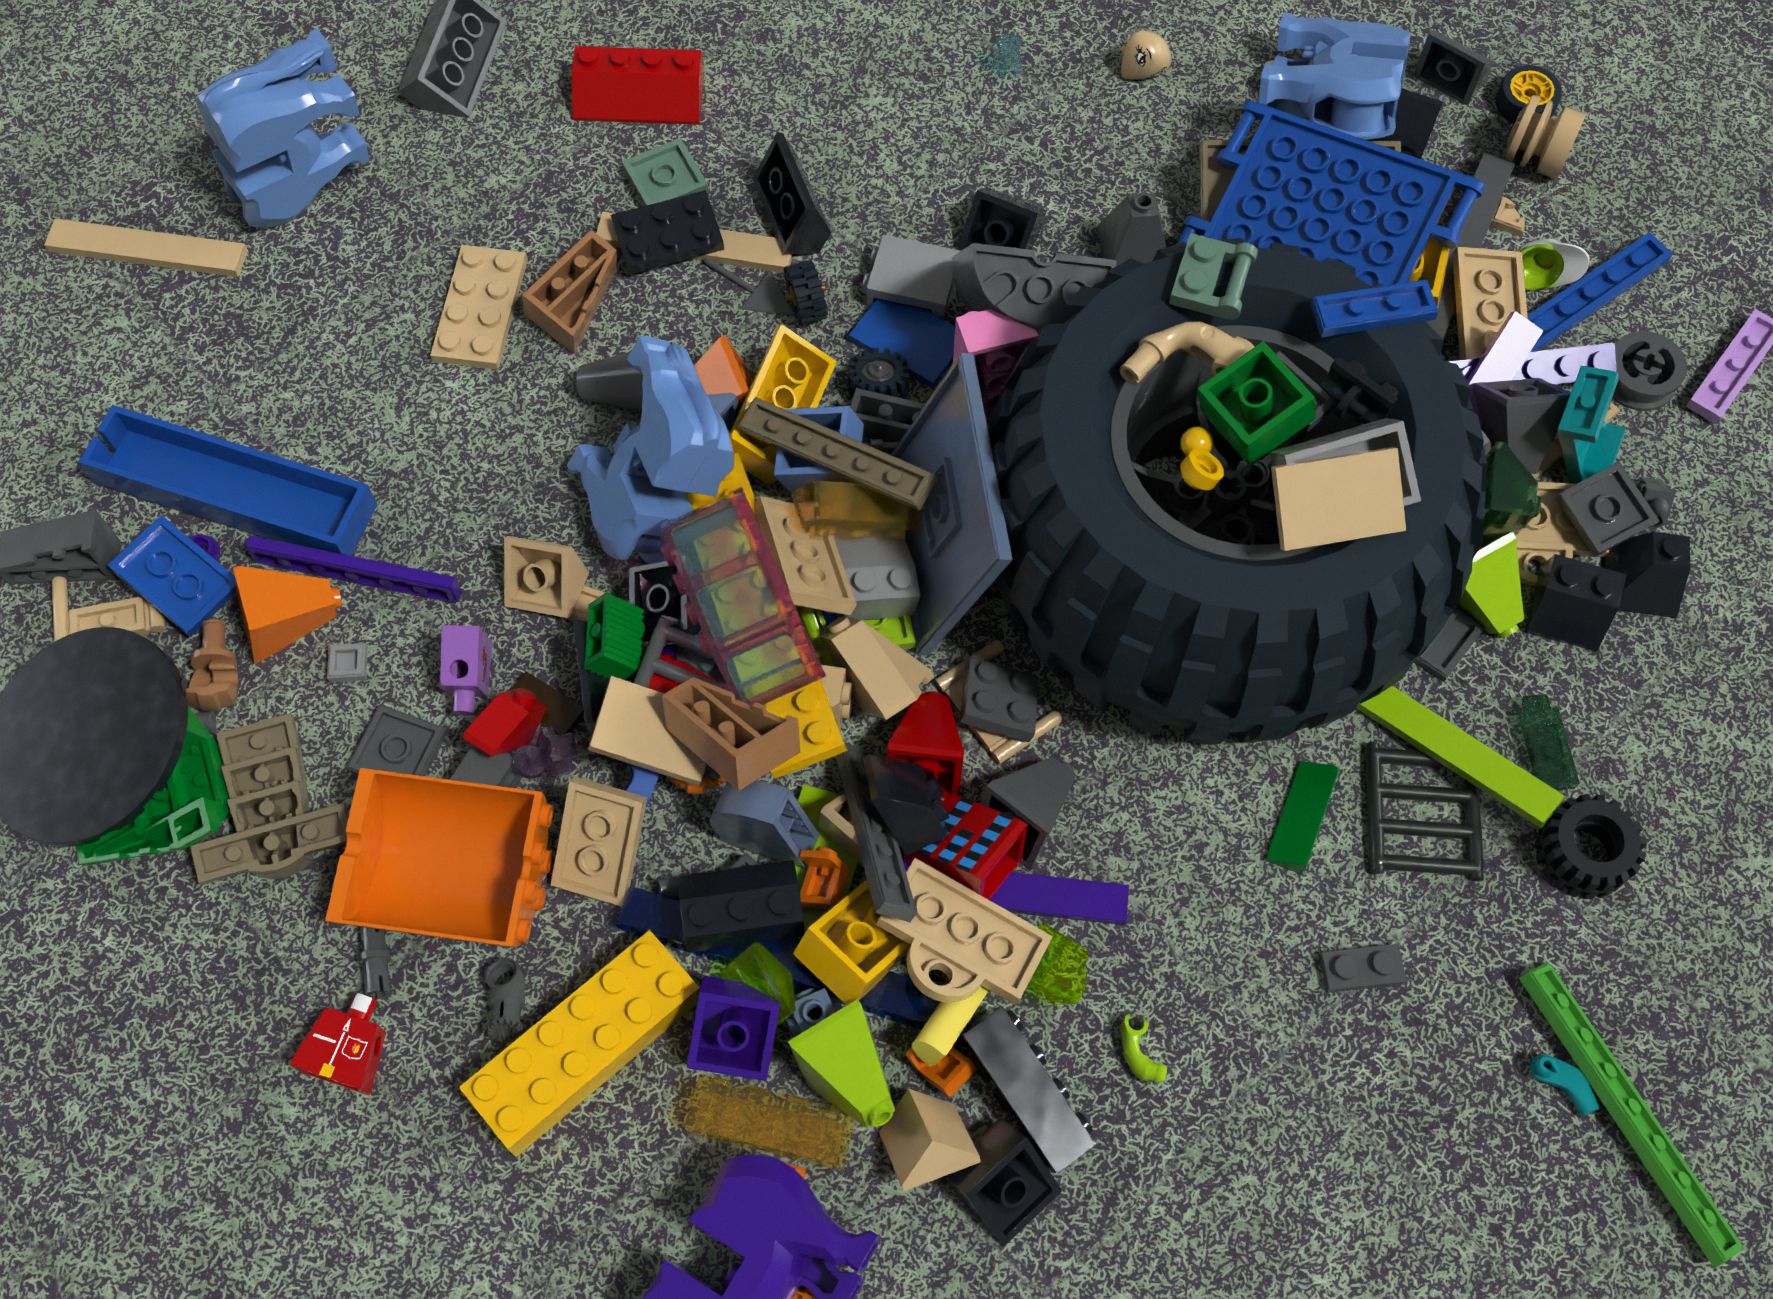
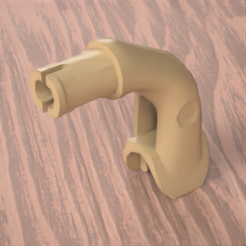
[1120,321,1254,385]

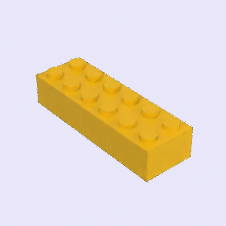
[459,930,700,1157]

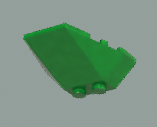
[76,706,230,866]

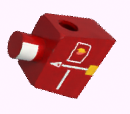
[290,993,386,1096]

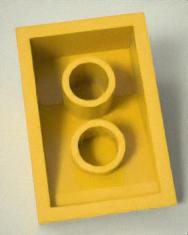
[793,879,910,1005]

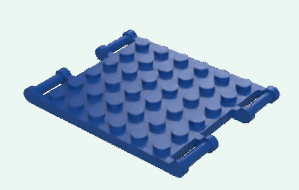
[1177,100,1486,287]

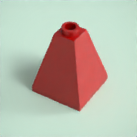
[887,691,964,799]

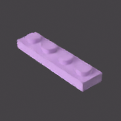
[1686,309,1773,424]

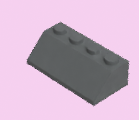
[397,0,507,118]

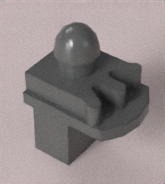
[1638,476,1676,529]

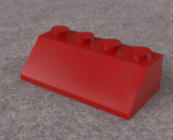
[571,46,705,125]

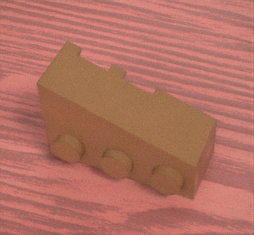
[522,230,617,354]
[662,677,800,791]

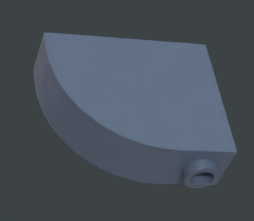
[710,780,819,868]

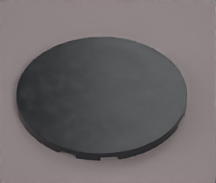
[0,627,188,847]

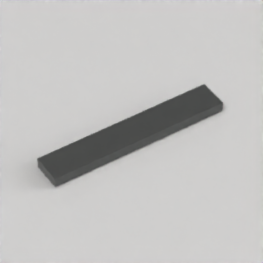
[836,743,917,922]

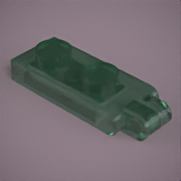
[1518,694,1580,791]

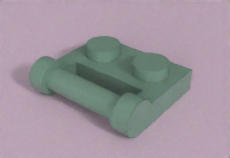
[1169,233,1258,320]

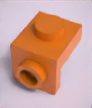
[799,847,850,910]
[906,1046,977,1098]

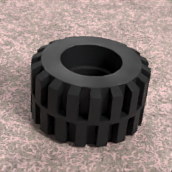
[1535,794,1647,899]

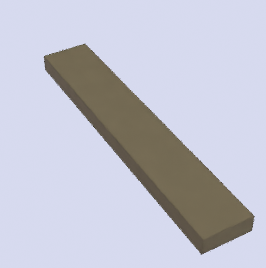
[737,397,938,511]

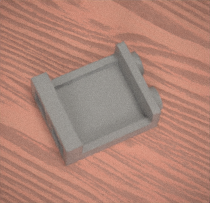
[862,235,961,321]

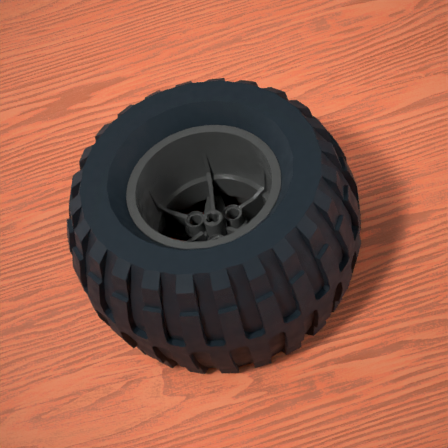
[988,238,1487,745]

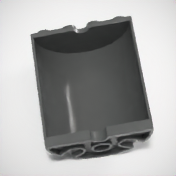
[952,243,1117,330]

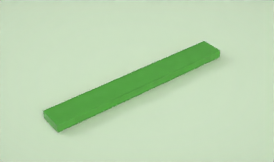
[1519,962,1744,1268]

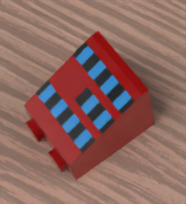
[904,793,1027,900]

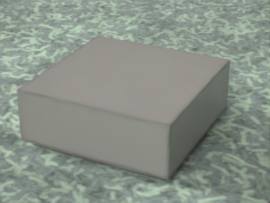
[327,643,368,682]

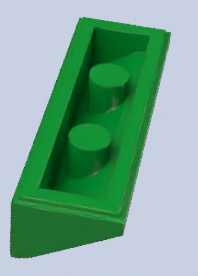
[1265,761,1340,874]

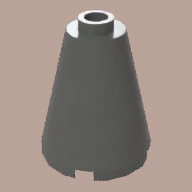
[572,352,643,412]

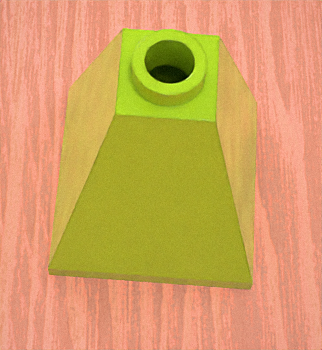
[1457,532,1524,638]
[788,999,895,1128]

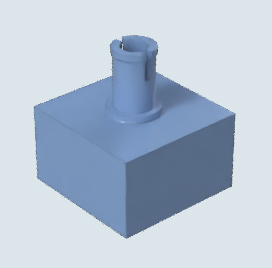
[774,406,864,492]

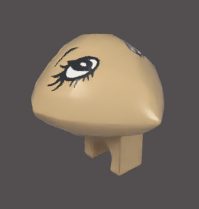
[1120,30,1172,80]

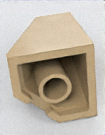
[820,616,934,720]

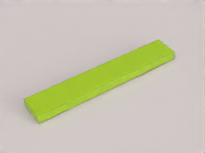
[1356,686,1565,828]

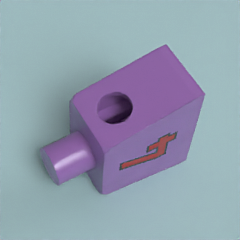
[440,625,493,716]

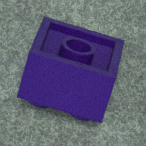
[687,975,780,1081]

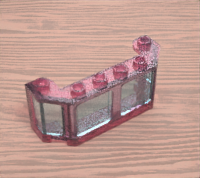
[660,486,826,706]

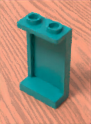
[1558,365,1626,484]

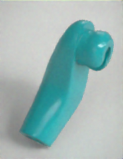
[1530,1054,1600,1117]

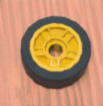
[1495,65,1562,124]

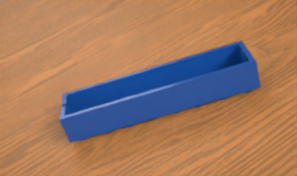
[78,405,378,556]

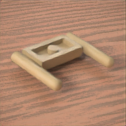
[52,576,166,642]
[934,640,1062,765]

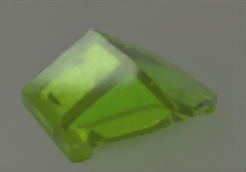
[1026,922,1088,1005]
[720,942,796,1027]

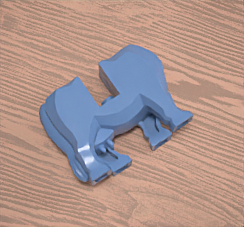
[1258,12,1411,141]
[196,28,370,228]
[567,336,734,564]

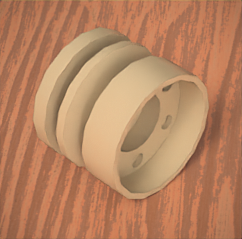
[1505,95,1586,179]

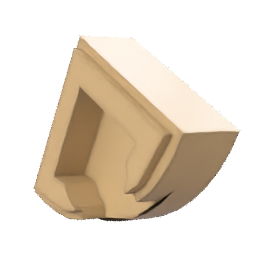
[1490,196,1525,237]

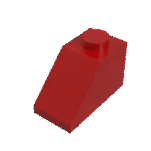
[462,688,547,757]

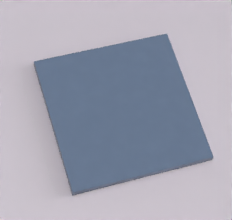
[890,353,1013,655]

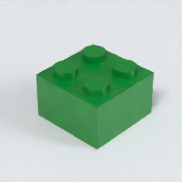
[1197,341,1316,466]

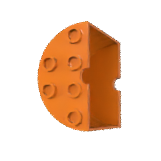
[325,768,553,948]

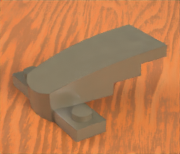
[190,713,349,884]

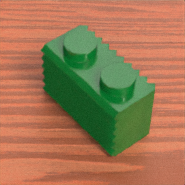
[584,592,645,680]

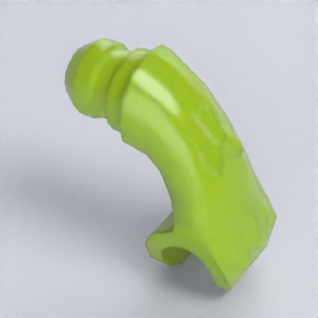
[1120,1014,1167,1084]

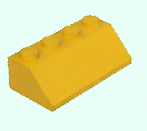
[730,324,837,485]

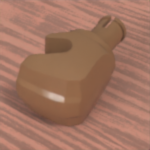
[185,619,238,712]

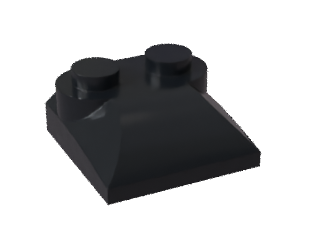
[629,557,705,642]

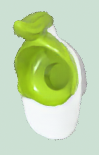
[1517,238,1590,291]

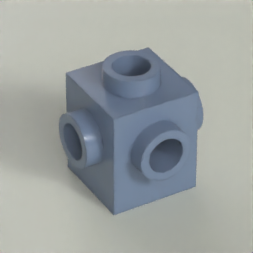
[785,988,842,1038]

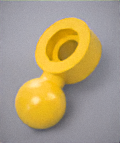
[1180,427,1224,490]

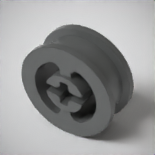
[1612,331,1687,411]

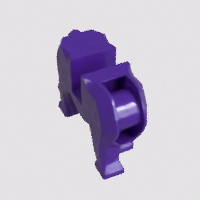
[642,1155,882,1299]

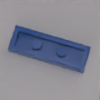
[1310,279,1438,337]

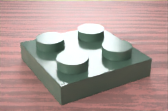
[622,138,709,206]

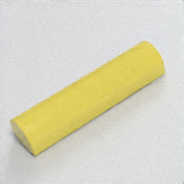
[912,986,989,1067]

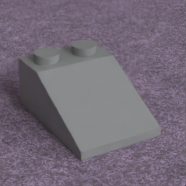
[829,519,921,620]

